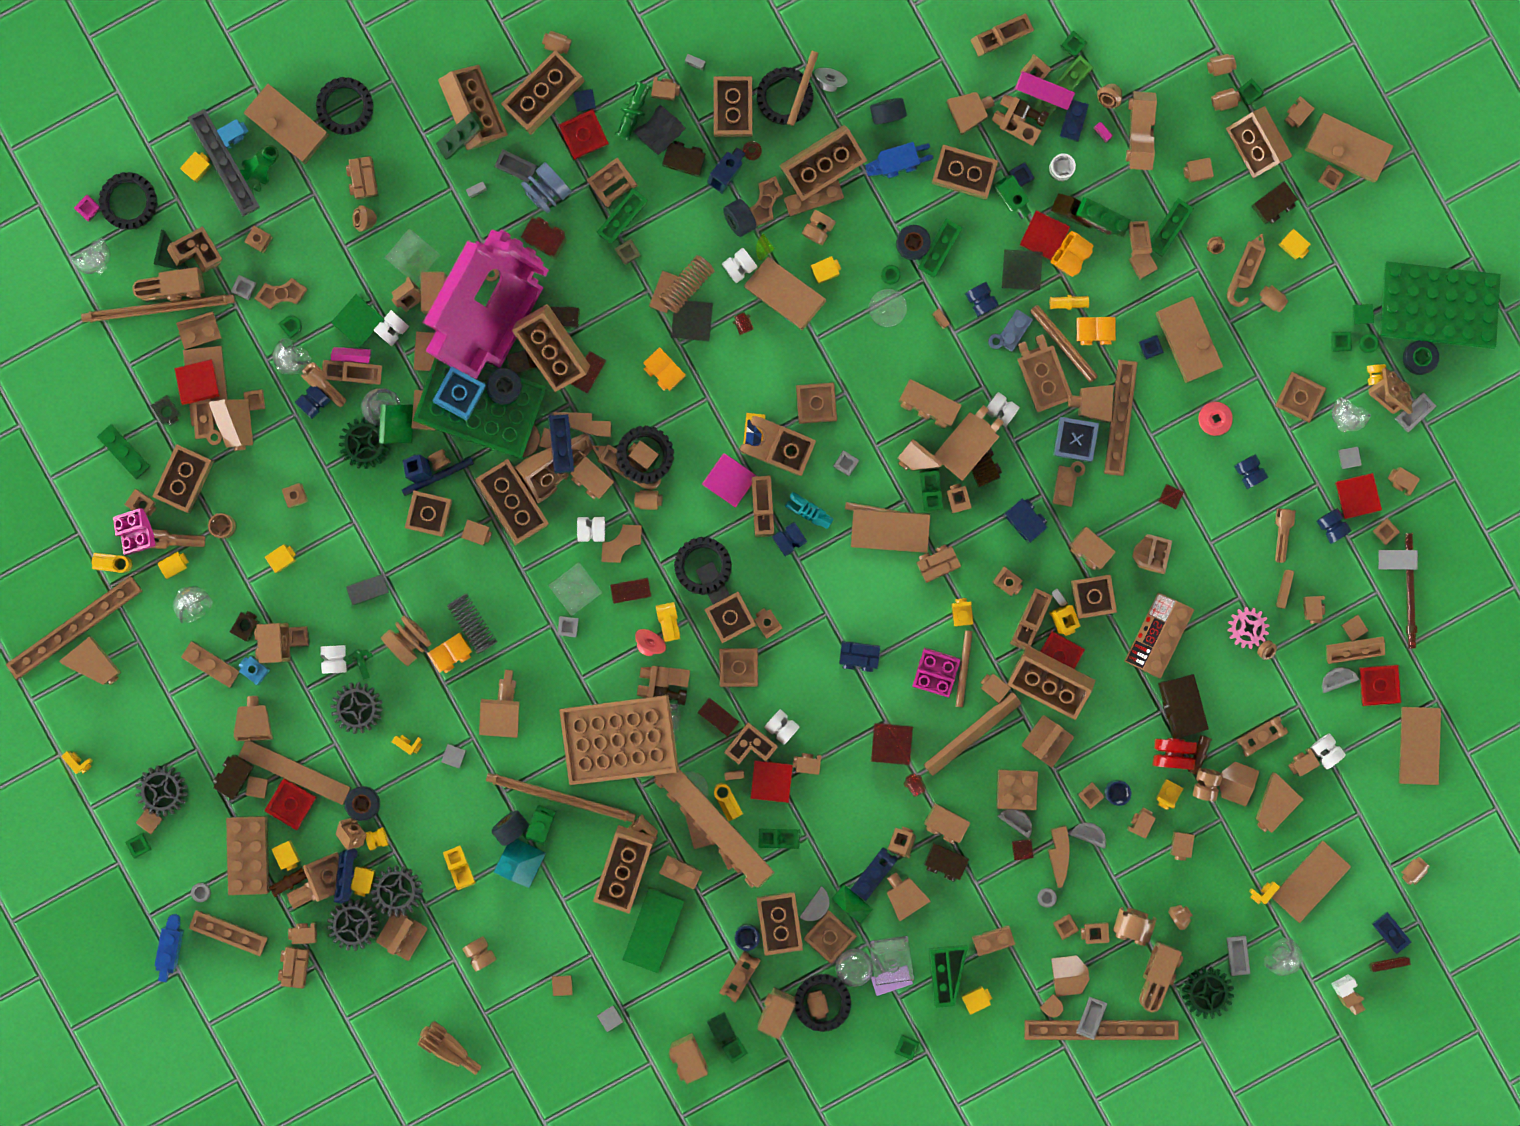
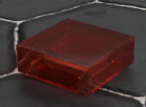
[1158,484,1184,509]
[1012,839,1034,860]

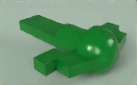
[346,649,373,680]

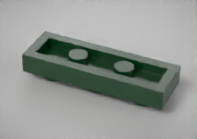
[436,111,485,160]

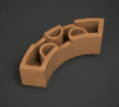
[1126,91,1157,170]

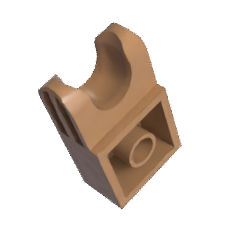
[133,267,205,301]
[739,416,816,476]
[1139,941,1183,1012]

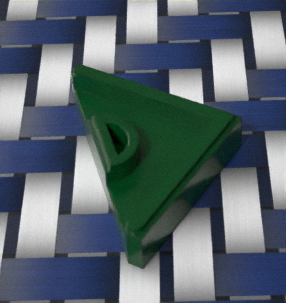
[154,230,188,270]

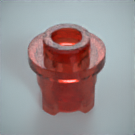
[743,141,762,160]
[732,312,754,335]
[904,773,925,797]

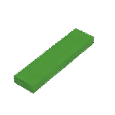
[1032,55,1094,117]

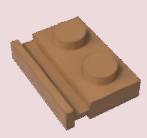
[176,311,222,350]

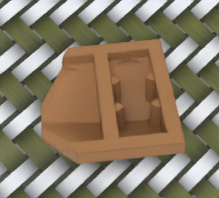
[1132,534,1172,574]
[1219,762,1259,806]
[1051,955,1090,997]

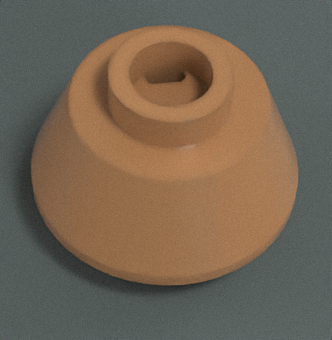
[1097,84,1122,108]
[353,205,377,232]
[1168,905,1193,930]

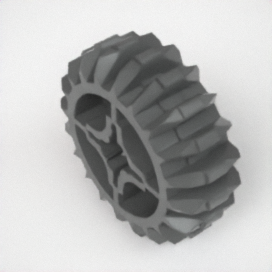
[331,682,383,734]
[136,765,188,817]
[371,866,423,918]
[327,899,379,951]

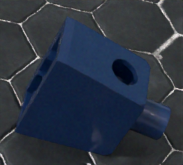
[707,148,745,194]

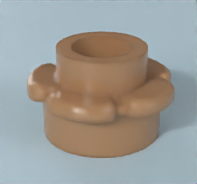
[1207,236,1225,254]

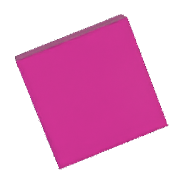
[1093,122,1112,143]
[74,195,100,222]

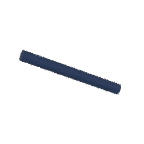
[401,457,474,496]

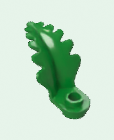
[230,145,279,200]

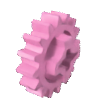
[1227,607,1270,649]

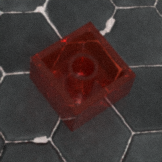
[521,217,567,260]
[870,723,913,765]

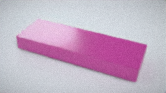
[1015,71,1075,110]

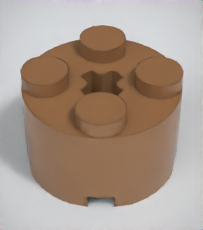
[1113,907,1157,946]

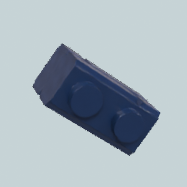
[839,641,880,672]

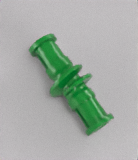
[615,81,652,141]

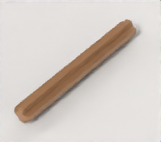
[1030,305,1098,383]

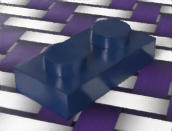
[1060,100,1089,142]
[1372,912,1412,954]

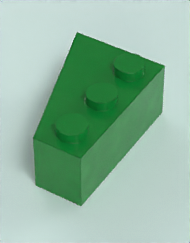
[929,945,968,1008]

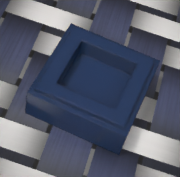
[574,89,596,112]
[1008,162,1035,187]
[1139,335,1164,360]

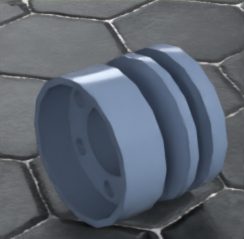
[521,162,572,214]

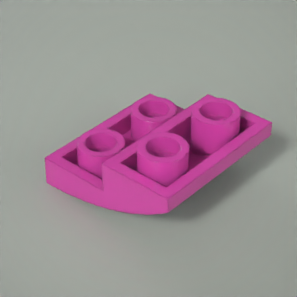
[702,453,756,508]
[113,508,156,555]
[912,648,961,698]

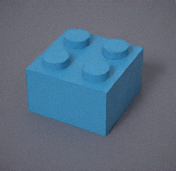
[433,366,486,421]

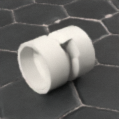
[1049,154,1076,181]
[722,248,757,283]
[374,310,410,346]
[986,392,1020,427]
[577,517,605,542]
[321,645,347,673]
[764,709,800,745]
[1310,733,1346,769]

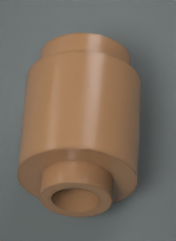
[542,30,572,54]
[1207,54,1236,77]
[1211,88,1241,111]
[1259,285,1289,312]
[634,490,663,510]
[1401,857,1430,885]
[806,990,829,1019]

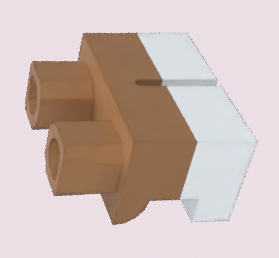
[1331,975,1365,1015]

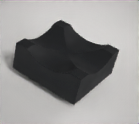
[633,105,686,155]

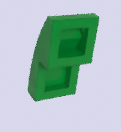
[920,469,943,511]
[758,828,800,849]

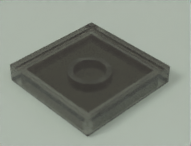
[1002,249,1043,290]
[671,300,713,342]

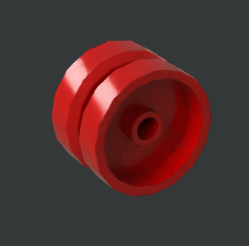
[1153,738,1197,770]

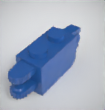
[865,142,934,179]
[155,914,184,982]

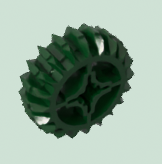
[339,417,390,469]
[1182,967,1234,1019]

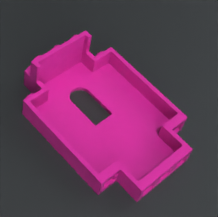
[423,229,549,379]

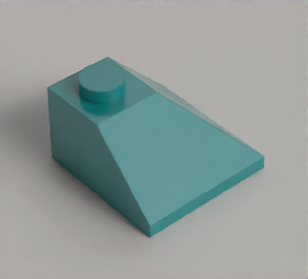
[494,839,546,888]

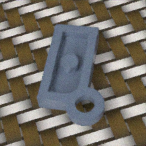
[988,309,1033,352]

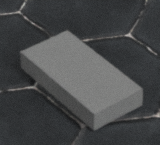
[1395,392,1436,433]
[1379,550,1418,570]
[1226,935,1250,976]
[1076,996,1108,1040]

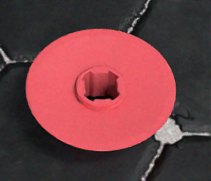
[1198,402,1233,436]
[635,629,666,656]

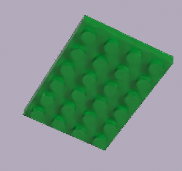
[1380,261,1501,349]
[413,358,547,459]

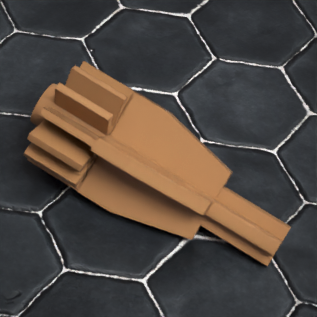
[417,1021,481,1075]

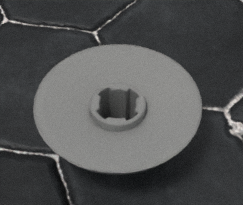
[814,68,847,92]

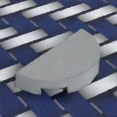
[1322,667,1360,693]
[997,809,1032,839]
[1069,822,1106,849]
[799,886,829,921]

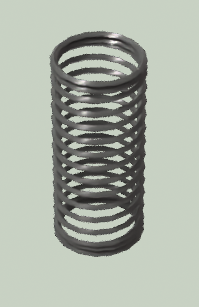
[447,593,497,654]

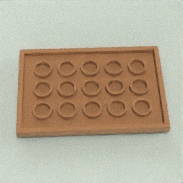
[559,695,679,785]

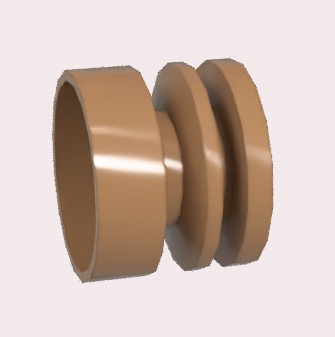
[380,615,432,666]

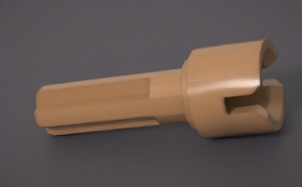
[301,362,346,407]
[1275,508,1296,563]
[152,529,205,549]

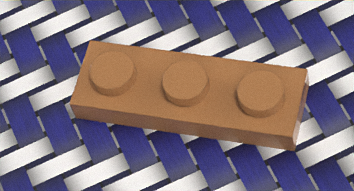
[784,180,844,217]
[1326,636,1385,664]
[181,641,240,688]

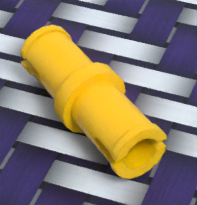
[1049,295,1089,310]

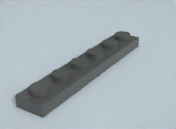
[188,109,260,217]

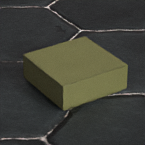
[615,239,641,265]

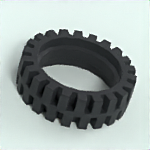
[757,67,813,125]
[316,77,374,135]
[99,172,157,230]
[616,425,674,484]
[674,537,732,595]
[794,974,851,1032]

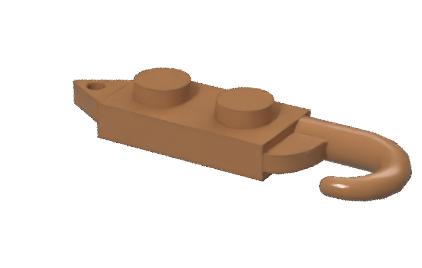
[1227,234,1266,307]
[592,444,661,490]

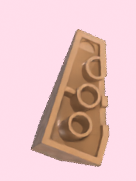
[514,433,592,504]

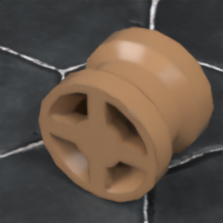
[427,449,451,471]

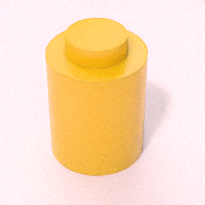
[158,552,189,579]

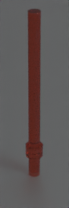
[1405,533,1418,649]

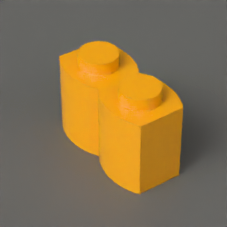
[1050,231,1094,277]
[1076,317,1116,345]
[643,347,686,391]
[427,632,473,673]

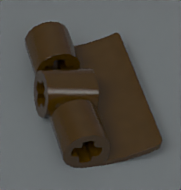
[1158,674,1209,739]

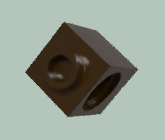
[230,611,260,642]

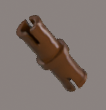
[1188,735,1212,775]
[269,867,307,897]

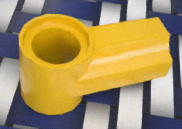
[91,553,132,573]
[656,602,680,642]
[714,783,743,822]

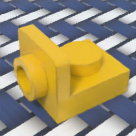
[952,598,973,626]
[392,735,423,755]
[61,751,93,774]
[1155,779,1184,810]
[1249,881,1280,905]

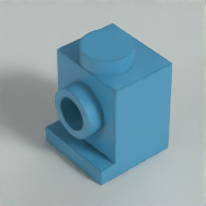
[217,119,249,149]
[239,656,270,685]

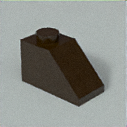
[1051,193,1092,229]
[507,350,538,374]

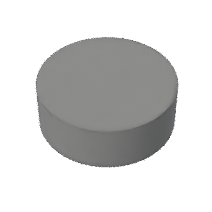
[1052,588,1068,607]
[191,883,211,902]
[1037,888,1057,908]

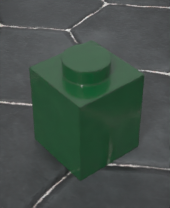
[707,1012,735,1044]

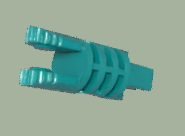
[785,492,833,529]

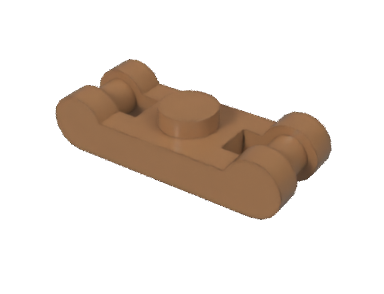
[1236,716,1288,757]
[719,951,761,1003]

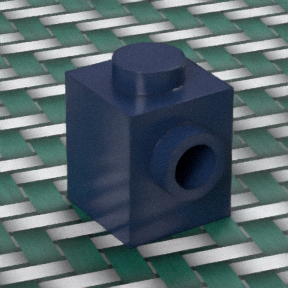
[402,454,432,483]

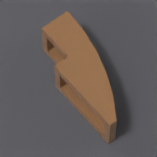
[971,13,1034,57]
[322,360,382,385]
[553,412,612,437]
[752,476,774,537]
[1010,588,1053,650]
[1048,825,1070,888]

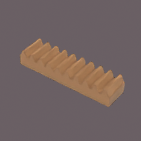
[188,910,268,956]

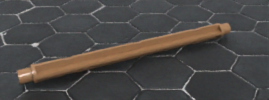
[81,294,235,323]
[486,773,636,823]

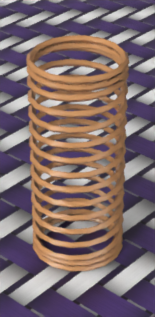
[659,255,714,313]

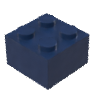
[1003,498,1048,543]

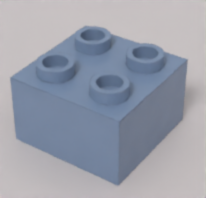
[1053,417,1099,462]

